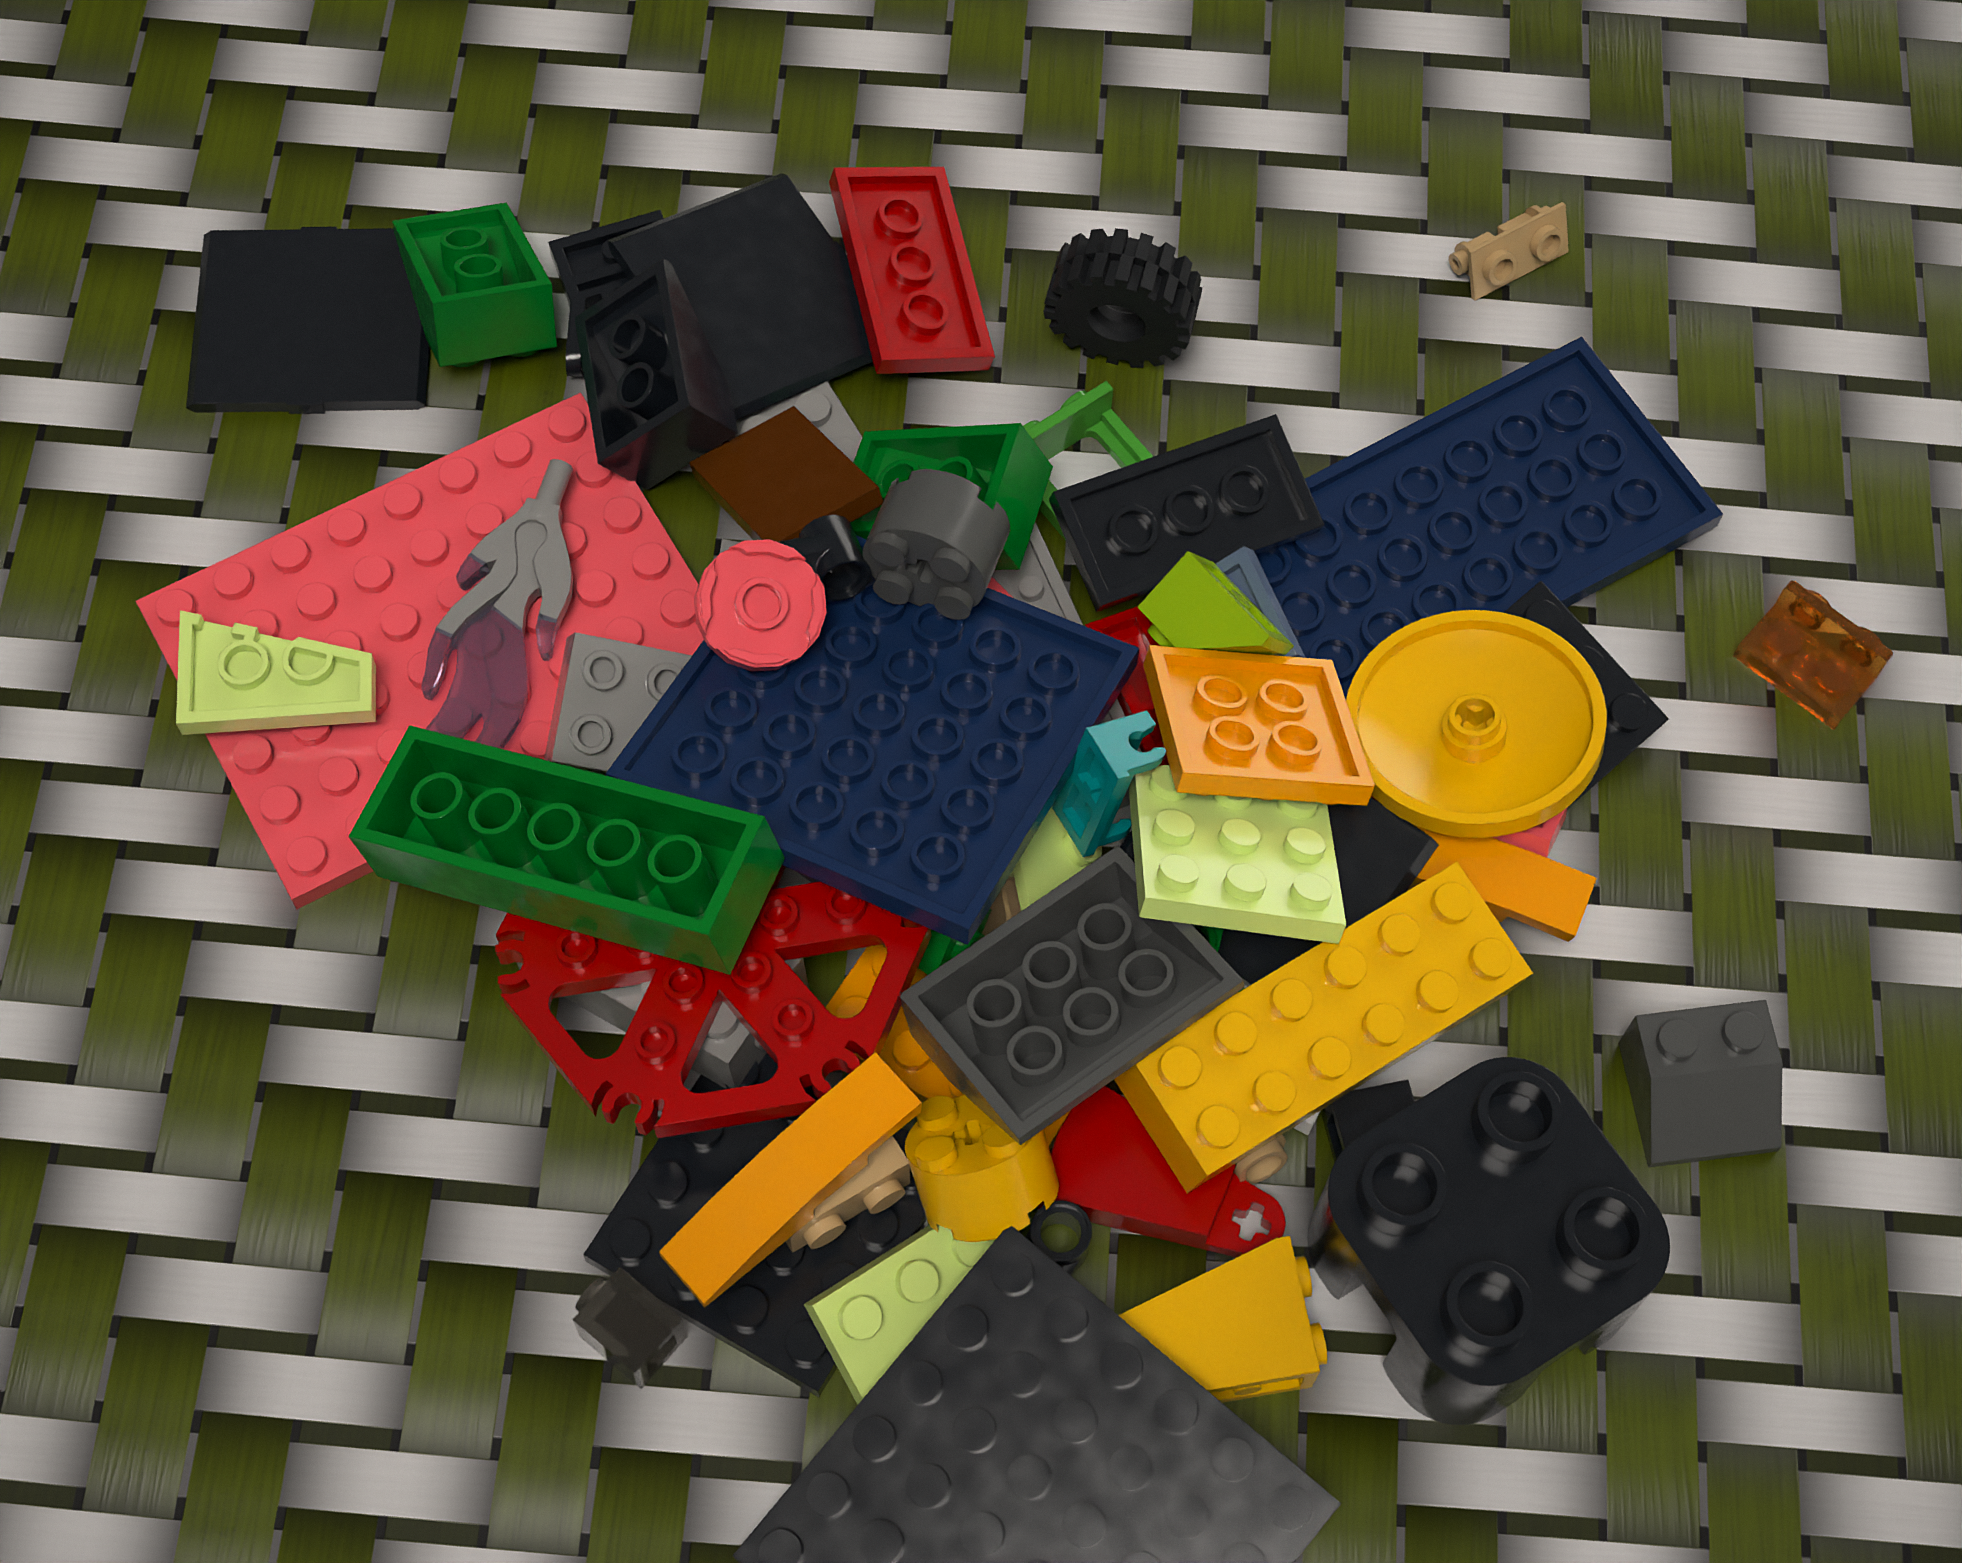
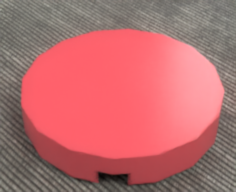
[694,539,827,671]

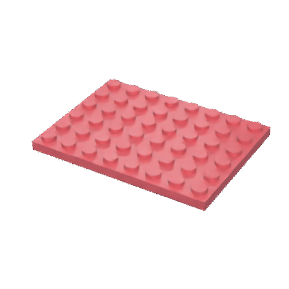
[136,392,704,909]

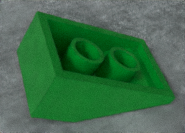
[392,202,557,367]
[851,423,1053,570]

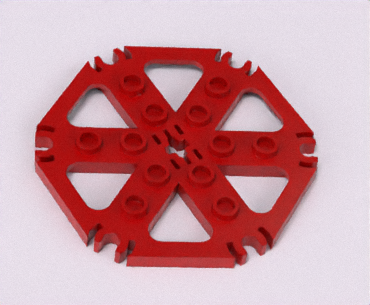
[495,775,932,1138]

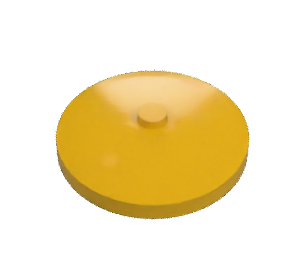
[1346,610,1607,838]

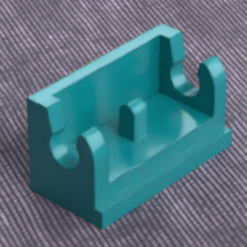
[1052,711,1166,857]

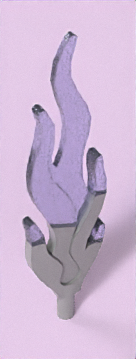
[421,459,573,749]

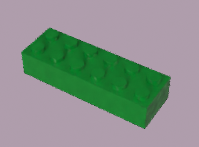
[348,725,785,975]

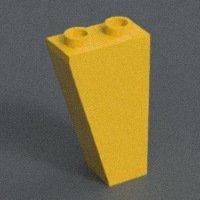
[1118,1236,1327,1403]

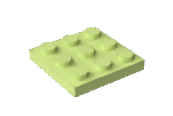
[1129,765,1346,944]

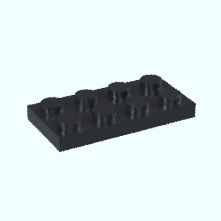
[1049,414,1324,612]

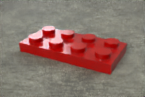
[829,166,995,374]

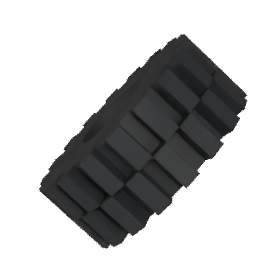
[1043,228,1203,368]

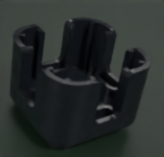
[1307,1057,1670,1425]

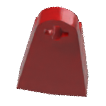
[1037,1086,1286,1258]

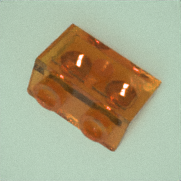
[1733,580,1893,730]

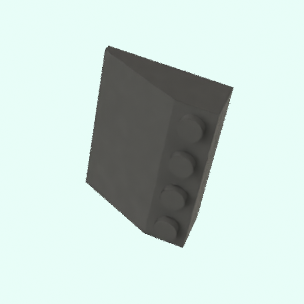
[900,845,1244,1145]

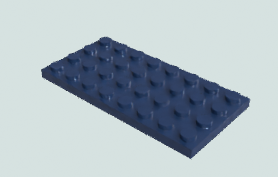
[1256,337,1723,699]

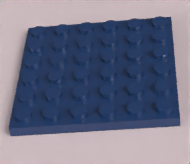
[606,536,1139,945]

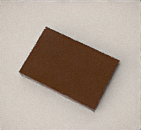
[689,406,883,542]

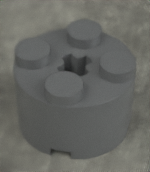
[863,469,1010,620]

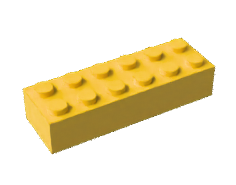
[1114,862,1533,1193]

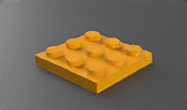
[1143,645,1375,806]

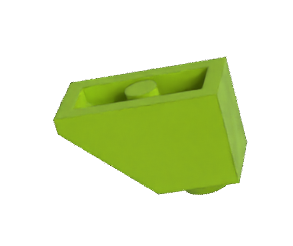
[1138,551,1294,655]

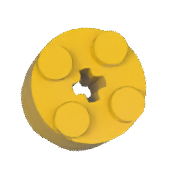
[905,1095,1059,1242]

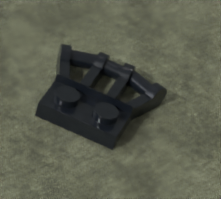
[548,210,664,377]

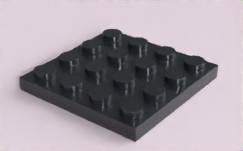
[583,1053,927,1397]

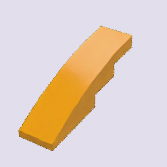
[1407,824,1597,942]
[659,1052,922,1307]

